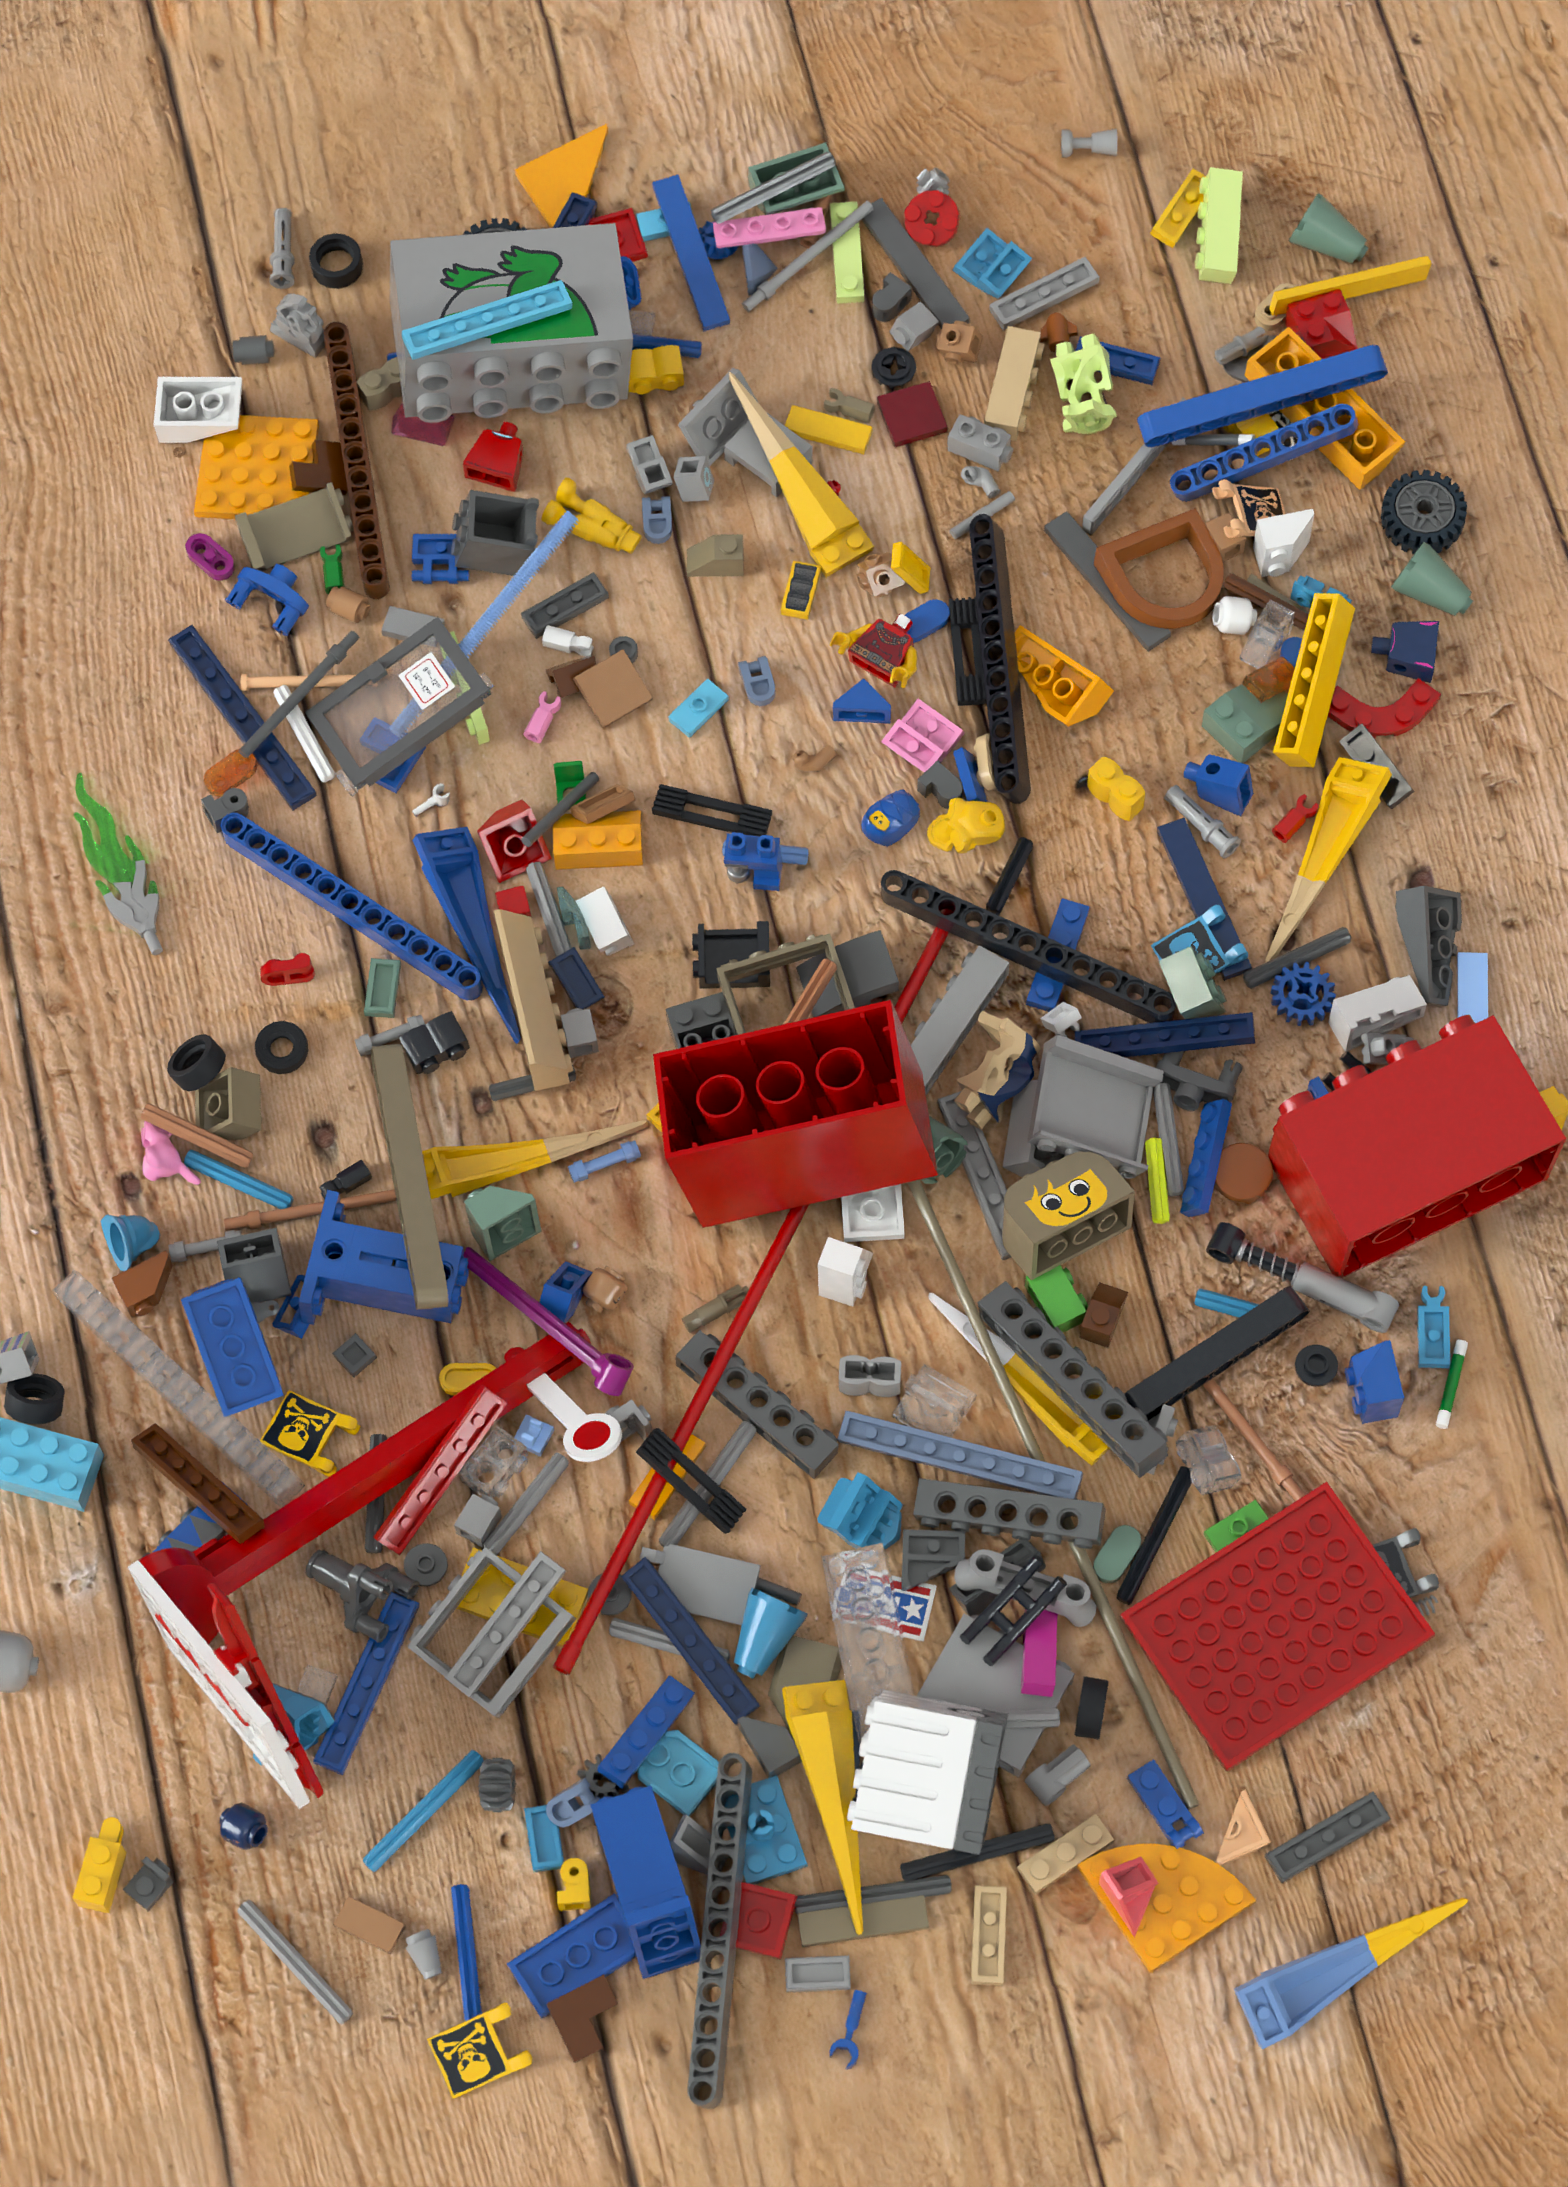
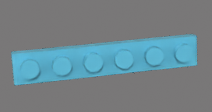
[402,280,572,360]

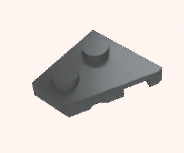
[902,1529,965,1591]

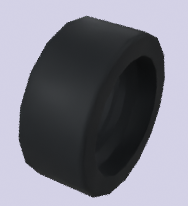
[309,233,363,289]
[167,1034,226,1091]
[4,1373,65,1424]
[1075,1676,1109,1740]

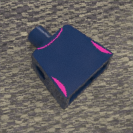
[1371,621,1439,683]

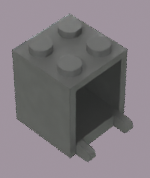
[451,490,539,576]

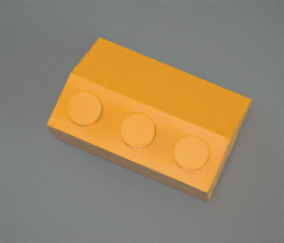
[553,810,643,870]

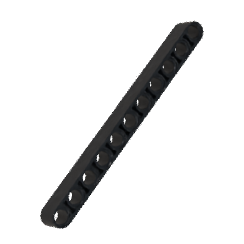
[969,514,1031,804]
[881,870,1176,1023]

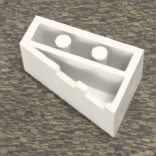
[1328,975,1427,1052]
[818,1237,873,1307]

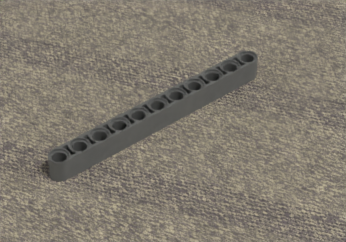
[688,1753,752,2109]

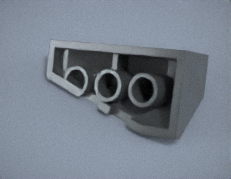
[1396,886,1462,1006]

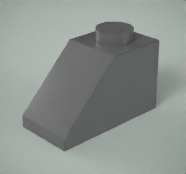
[737,1716,802,1778]

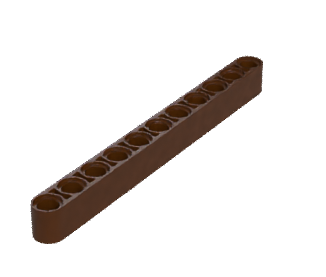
[324,322,390,599]

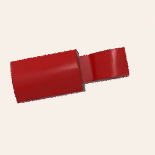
[1272,794,1319,843]

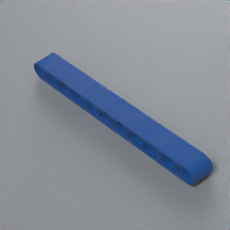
[221,813,483,1001]

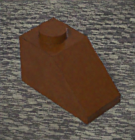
[1080,1283,1128,1348]

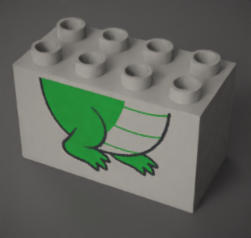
[390,223,633,423]

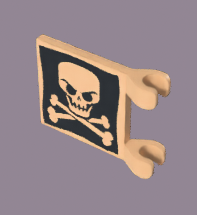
[1212,479,1286,538]

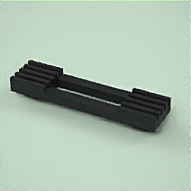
[949,597,987,706]
[652,784,772,836]
[636,1428,747,1534]

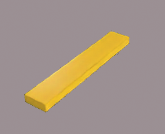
[1269,256,1432,316]

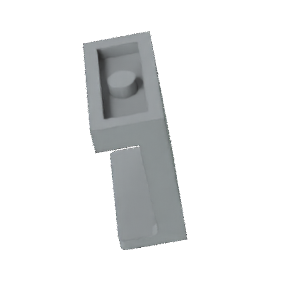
[724,412,813,497]

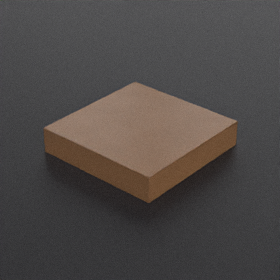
[573,649,653,728]

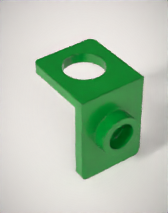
[553,761,586,805]

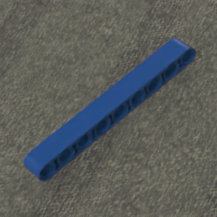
[1137,345,1388,447]

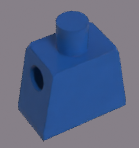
[1183,754,1254,817]

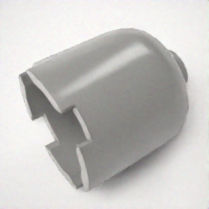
[0,1630,39,1693]

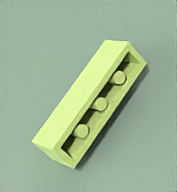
[1195,167,1243,284]

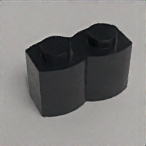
[399,1011,470,1074]

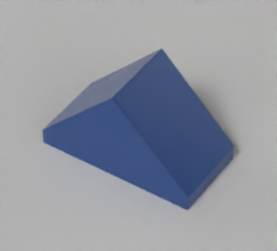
[833,678,891,724]

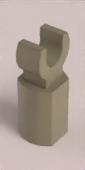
[824,388,875,423]

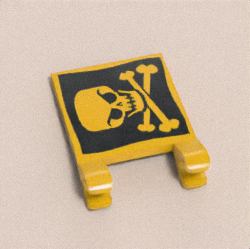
[259,1390,361,1477]
[427,2002,532,2099]

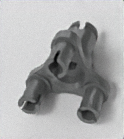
[306,1550,419,1642]

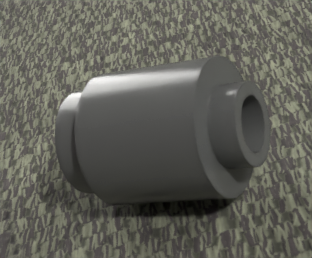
[233,335,274,365]

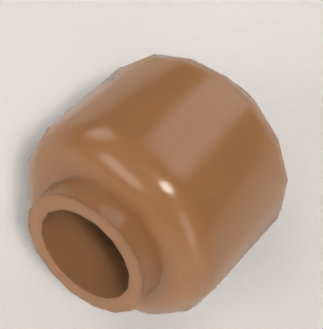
[582,1266,627,1313]

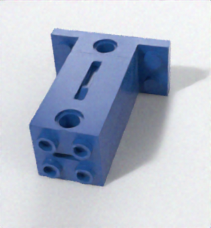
[299,1190,469,1325]
[590,1785,701,1979]

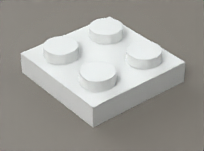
[841,1184,905,1242]

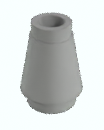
[405,1929,442,1980]

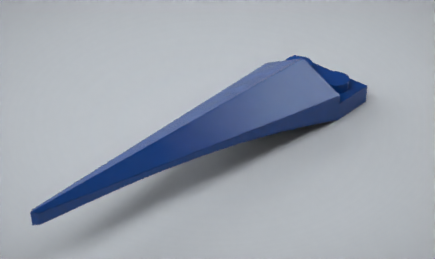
[413,827,521,1044]

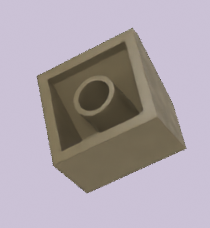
[195,1067,262,1140]

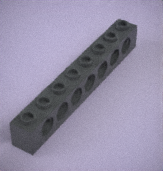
[978,1281,1168,1478]

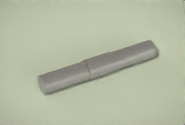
[950,491,1015,539]

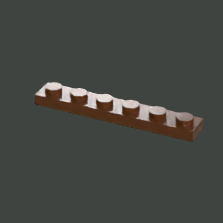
[131,1423,265,1544]

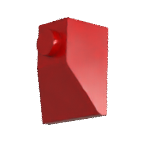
[477,799,552,883]

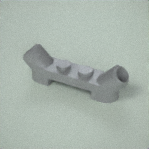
[954,1549,1097,1627]

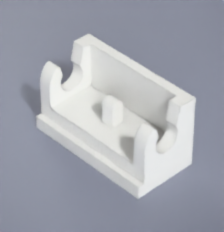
[575,886,634,956]

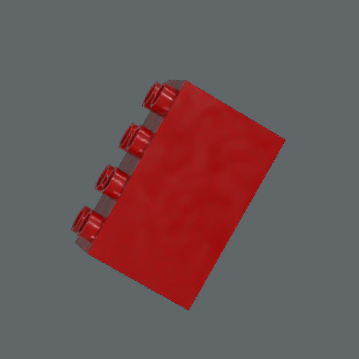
[653,1000,938,1228]
[1268,1015,1566,1278]

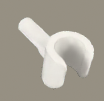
[412,784,450,817]

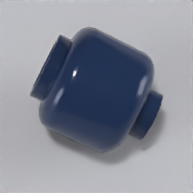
[219,1803,268,1850]

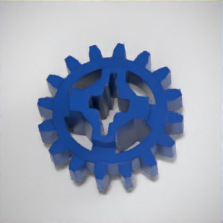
[1270,962,1336,1026]

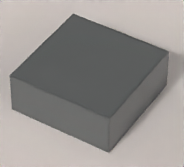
[333,1333,377,1378]

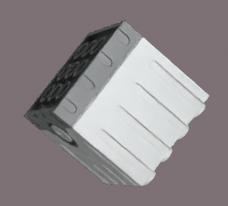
[847,1690,1008,1855]

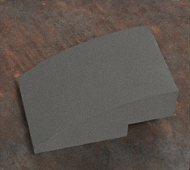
[796,930,899,1017]

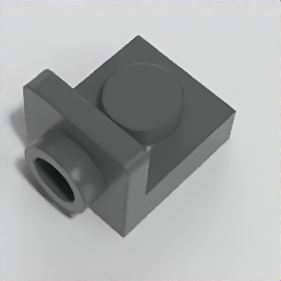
[123,1857,174,1912]

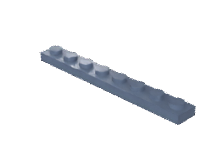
[837,1411,1083,1499]

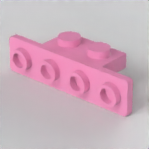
[713,207,826,249]

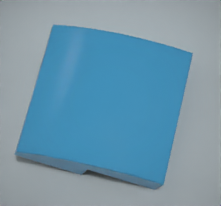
[952,228,1033,299]

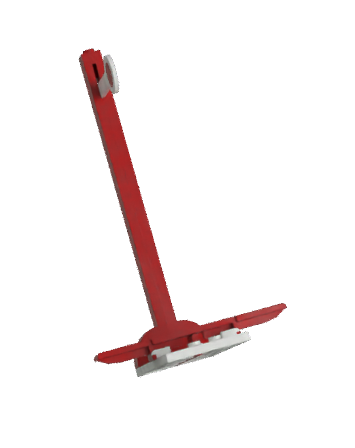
[128,1321,622,1809]

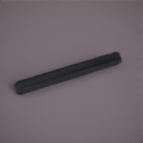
[1116,1466,1195,1605]
[900,1823,1055,1881]

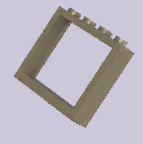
[716,934,855,1035]

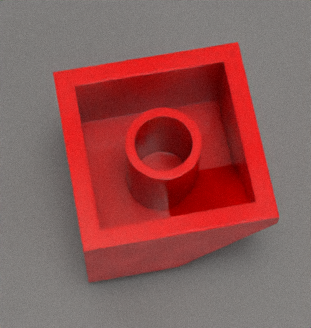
[1285,289,1358,359]

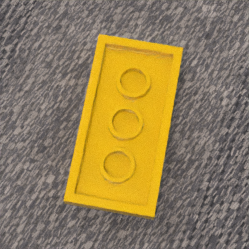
[456,1547,588,1647]

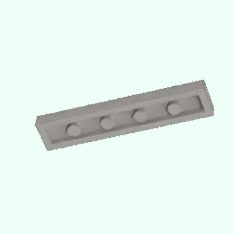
[445,1551,567,1698]

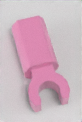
[524,691,561,743]

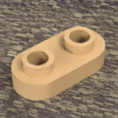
[1255,283,1296,331]
[974,733,996,791]

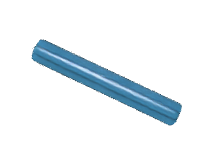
[184,1150,294,1209]

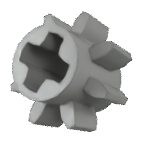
[916,168,950,195]

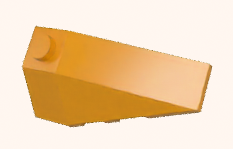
[1015,625,1114,727]

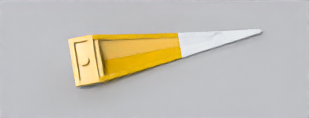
[928,1293,1121,1466]

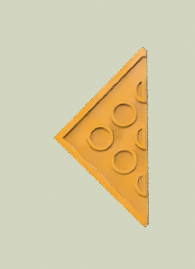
[514,124,609,228]

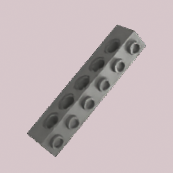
[675,1330,839,1479]
[913,1478,1106,1549]

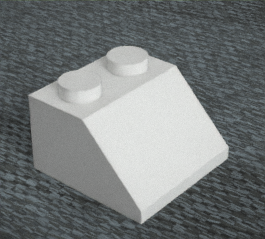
[1253,509,1314,577]

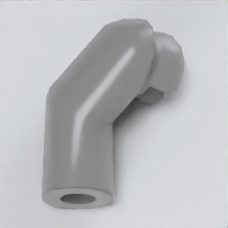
[961,466,1000,498]

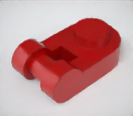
[260,953,315,986]

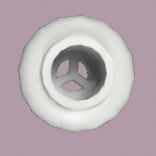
[1212,596,1257,635]

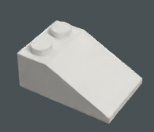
[154,377,242,443]

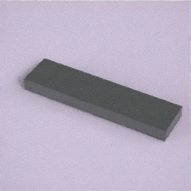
[1265,1791,1391,1884]

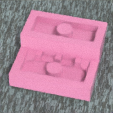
[881,699,965,773]

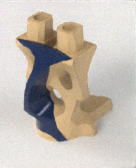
[954,1011,1041,1130]

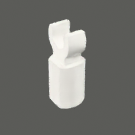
[542,625,594,657]

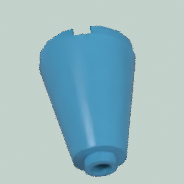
[734,1588,807,1679]

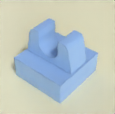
[512,1414,554,1457]

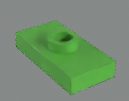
[1203,1500,1269,1552]

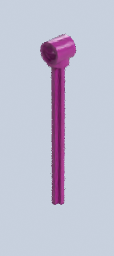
[464,1247,634,1396]

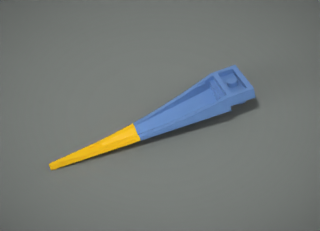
[1234,1897,1468,2049]

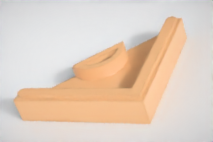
[1215,1789,1271,1866]

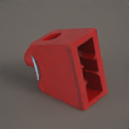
[462,422,524,492]

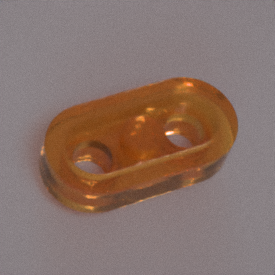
[204,749,257,797]

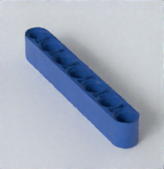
[1170,404,1358,502]

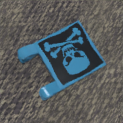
[1151,905,1249,974]

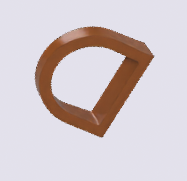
[1094,508,1224,629]

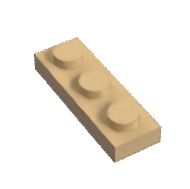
[1017,1814,1114,1895]
[971,1886,1007,1986]

